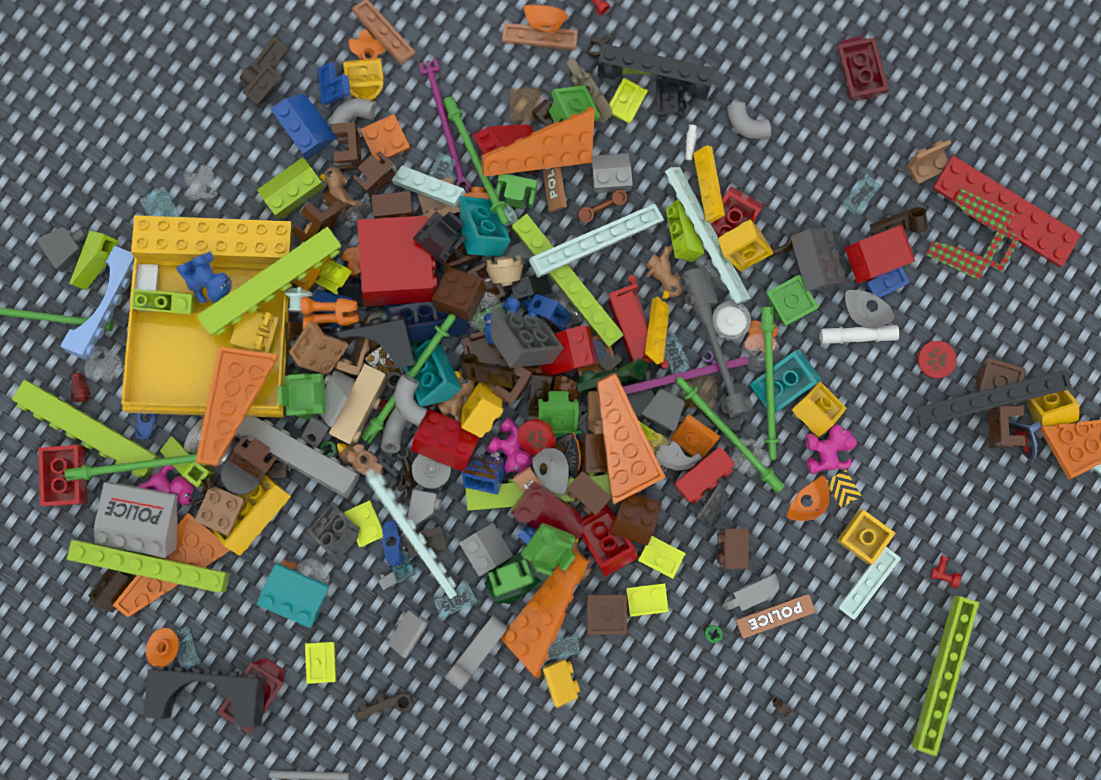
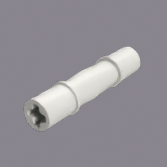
[820,325,899,344]

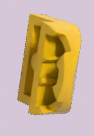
[343,58,384,100]

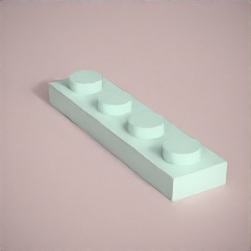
[392,166,466,208]
[837,547,901,620]

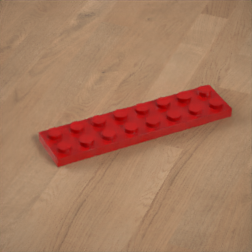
[932,156,1081,267]

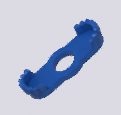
[134,413,156,440]
[382,521,403,566]

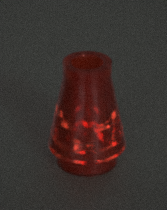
[71,373,91,402]

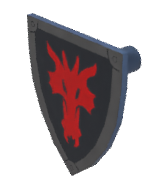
[1009,421,1042,463]

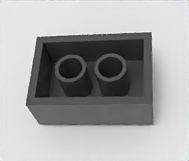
[790,228,845,291]

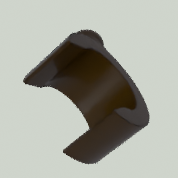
[589,35,611,58]
[392,475,409,502]
[772,697,792,717]

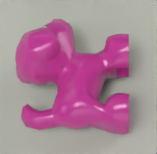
[486,417,532,474]
[805,424,857,474]
[137,465,194,506]

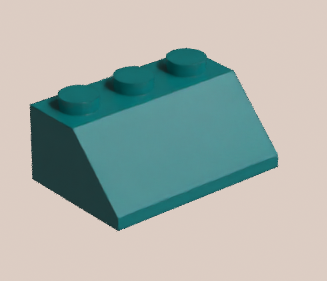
[403,339,462,407]
[257,563,330,628]

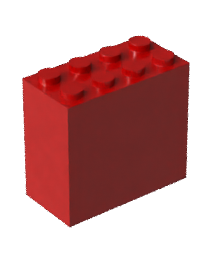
[357,216,437,306]

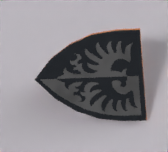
[551,432,580,479]

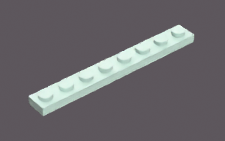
[665,167,751,304]
[529,204,664,277]
[366,469,457,599]

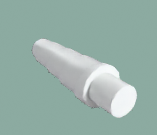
[685,125,697,161]

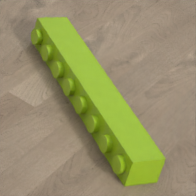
[512,214,624,348]
[197,227,342,337]
[12,380,161,478]
[466,472,611,511]
[67,540,230,593]
[911,596,979,756]

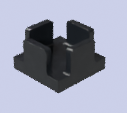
[413,211,466,264]

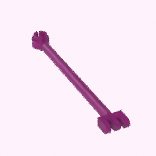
[418,58,471,193]

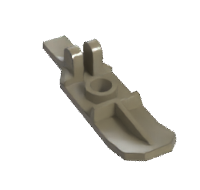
[566,57,612,123]

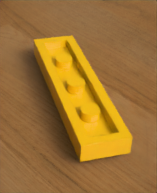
[693,145,725,223]
[645,296,670,364]

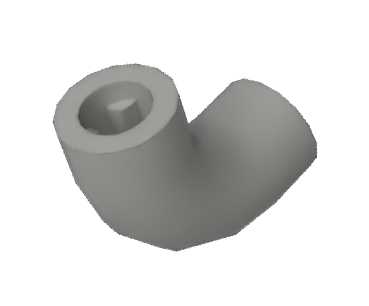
[328,98,377,128]
[727,102,771,139]
[394,374,427,427]
[381,406,408,453]

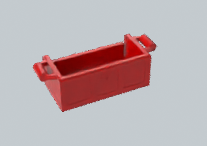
[607,275,669,370]

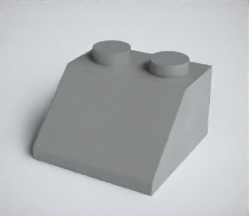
[591,153,632,193]
[320,370,355,427]
[407,490,442,527]
[459,523,513,577]
[387,609,430,658]

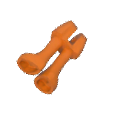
[301,297,359,329]

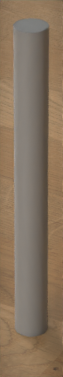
[269,770,349,780]

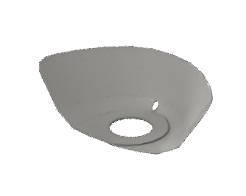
[845,290,895,328]
[533,448,569,495]

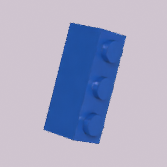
[271,93,337,160]

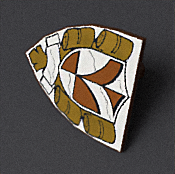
[364,345,404,375]

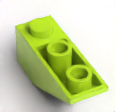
[666,200,705,262]
[69,230,118,290]
[131,289,197,314]
[160,436,216,487]

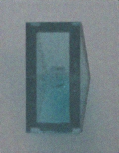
[391,547,418,583]

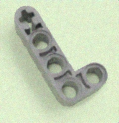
[445,615,508,690]

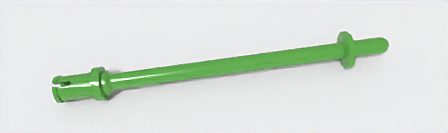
[443,97,508,225]
[0,307,114,331]
[760,307,781,461]
[361,314,455,443]
[676,377,785,493]
[65,454,205,481]

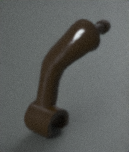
[766,231,803,259]
[397,447,413,492]
[195,476,215,505]

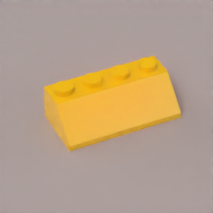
[210,474,291,556]

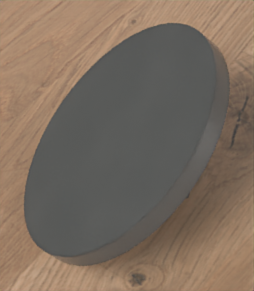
[221,461,259,495]

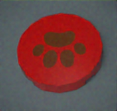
[917,341,957,379]
[518,419,556,456]

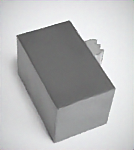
[378,572,399,590]

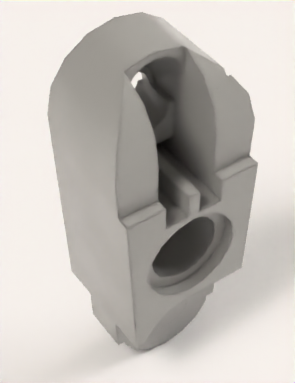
[724,573,779,611]

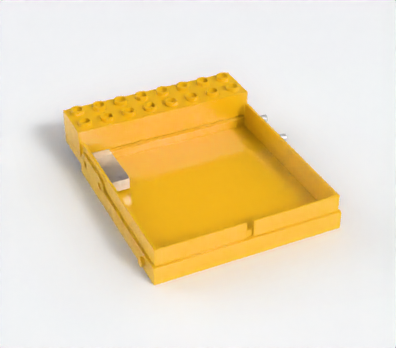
[121,215,304,417]

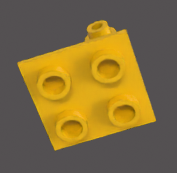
[229,311,279,353]

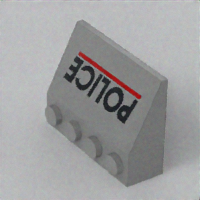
[94,482,177,558]

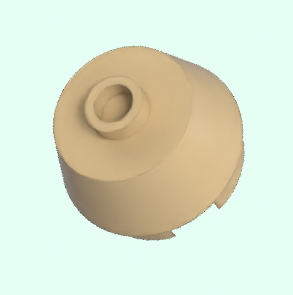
[485,255,524,286]

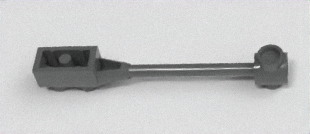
[679,267,752,418]

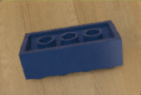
[385,302,468,343]

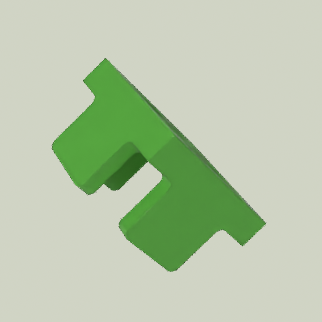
[549,85,600,123]
[496,174,537,209]
[765,275,819,327]
[278,374,326,416]
[538,391,579,435]
[521,524,576,576]
[488,559,535,596]

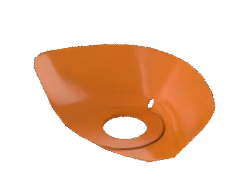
[524,5,568,33]
[786,476,830,521]

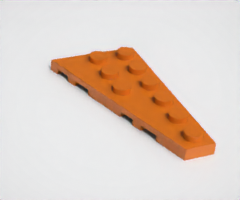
[482,106,595,177]
[196,347,279,466]
[597,373,665,504]
[1039,420,1101,480]
[113,513,231,617]
[500,548,588,678]

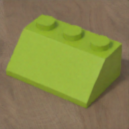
[257,157,325,220]

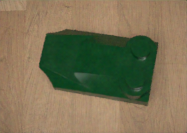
[577,358,649,395]
[484,551,555,605]

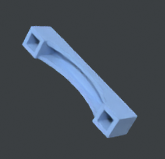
[61,246,135,360]

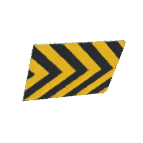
[827,470,861,508]

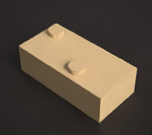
[329,364,388,446]

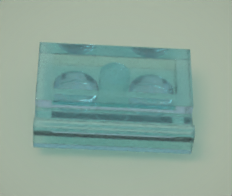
[140,186,181,217]

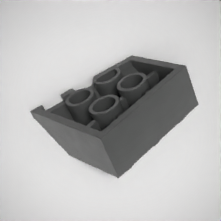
[491,308,564,368]

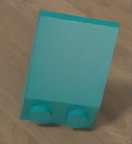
[459,196,511,257]
[749,349,822,413]

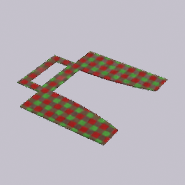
[926,189,1021,280]

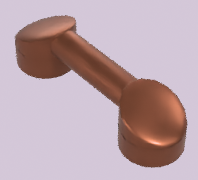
[578,190,627,223]

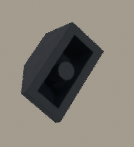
[511,274,552,302]

